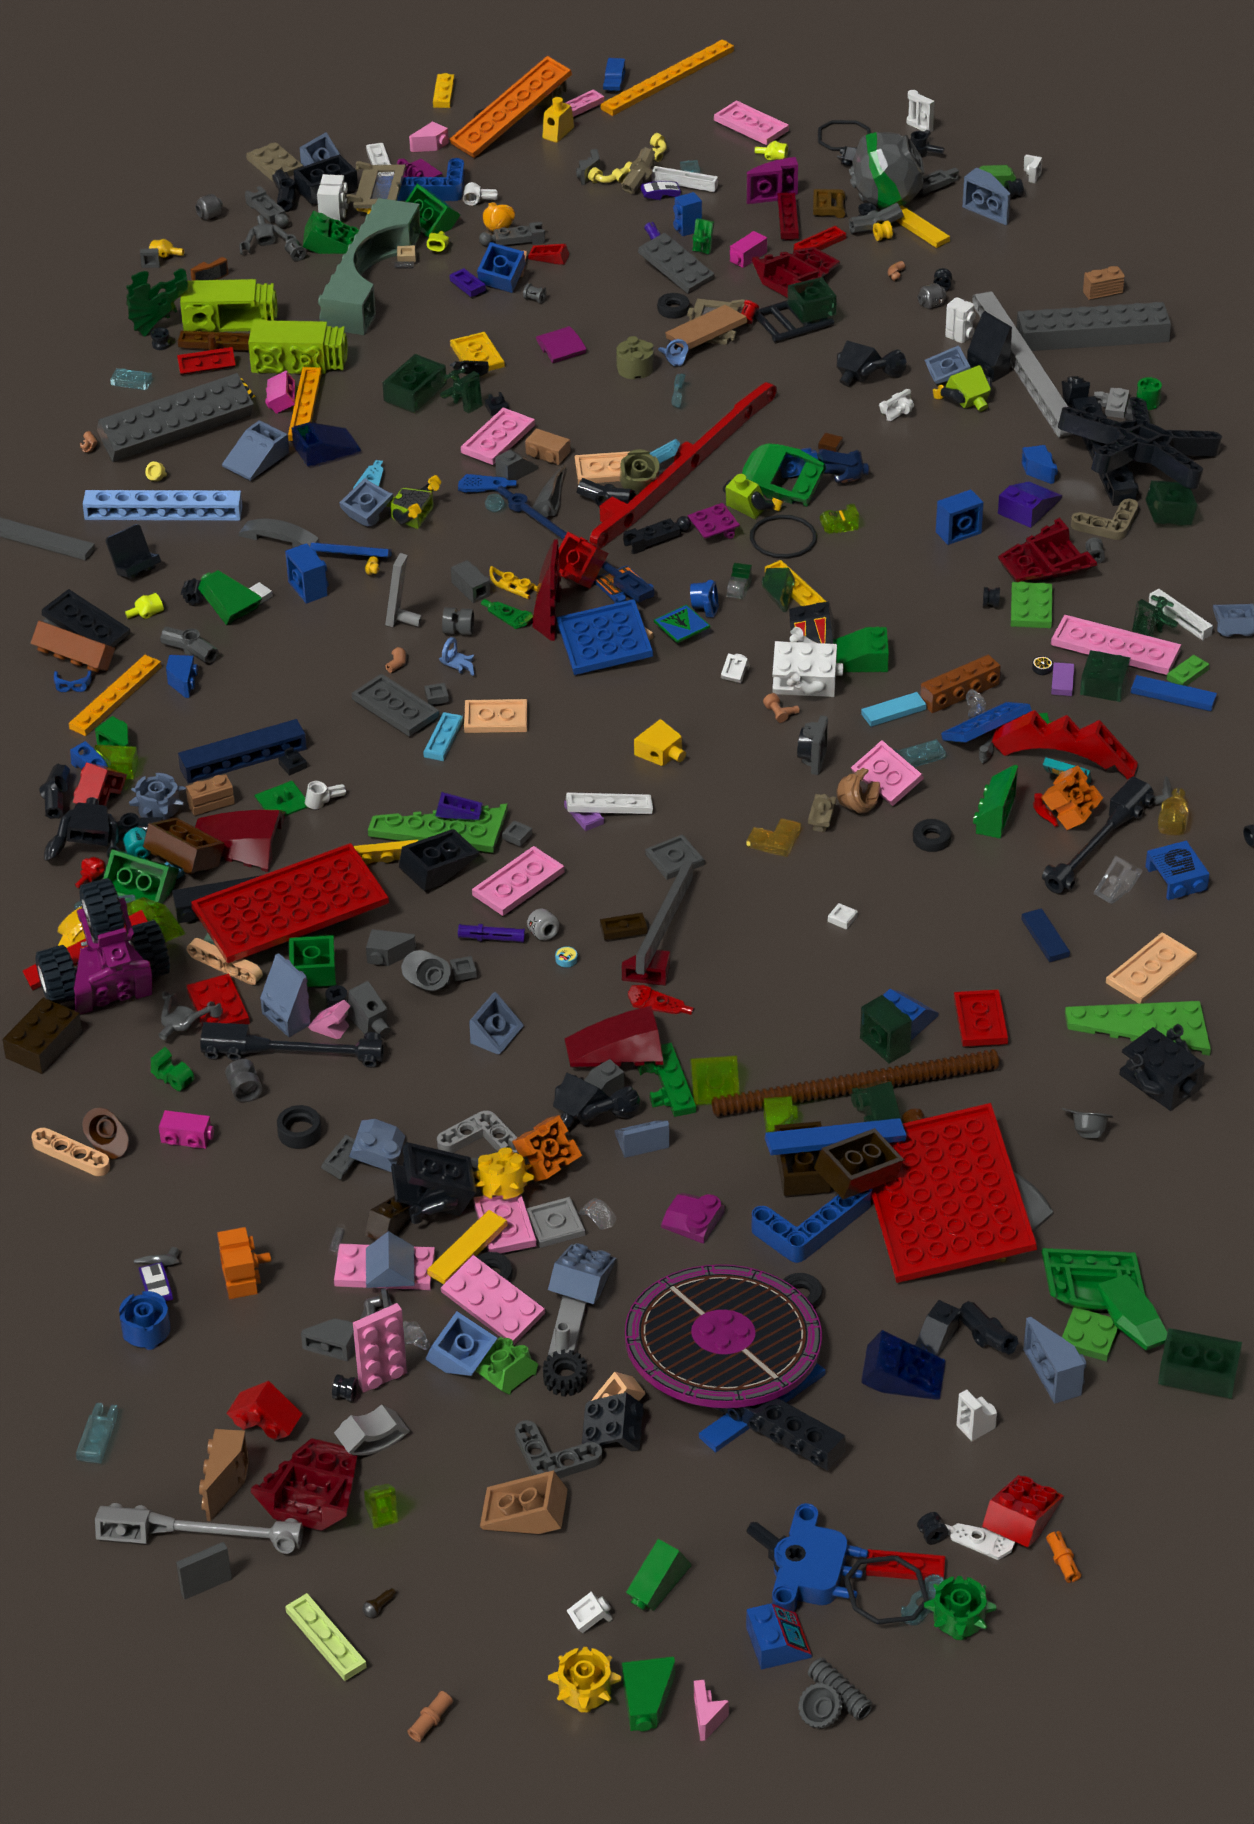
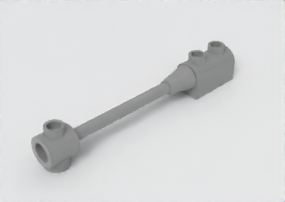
[95,1503,303,1554]

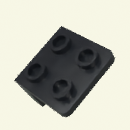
[105,524,161,579]
[582,1392,644,1452]

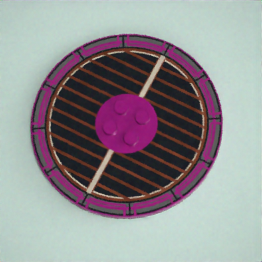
[625,1264,822,1408]

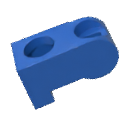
[70,741,108,769]

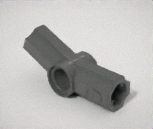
[848,203,904,234]
[160,626,219,664]

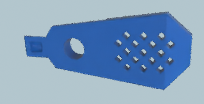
[458,474,516,492]

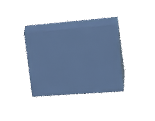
[300,132,340,167]
[469,992,524,1055]
[614,1120,669,1158]
[366,1231,415,1288]

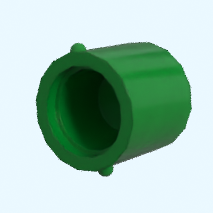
[1136,377,1162,410]

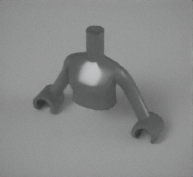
[239,215,296,254]
[158,991,223,1040]

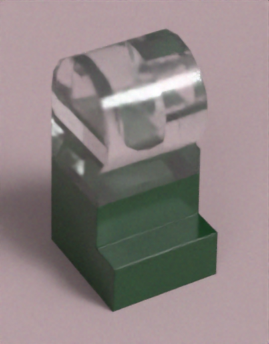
[727,563,752,600]

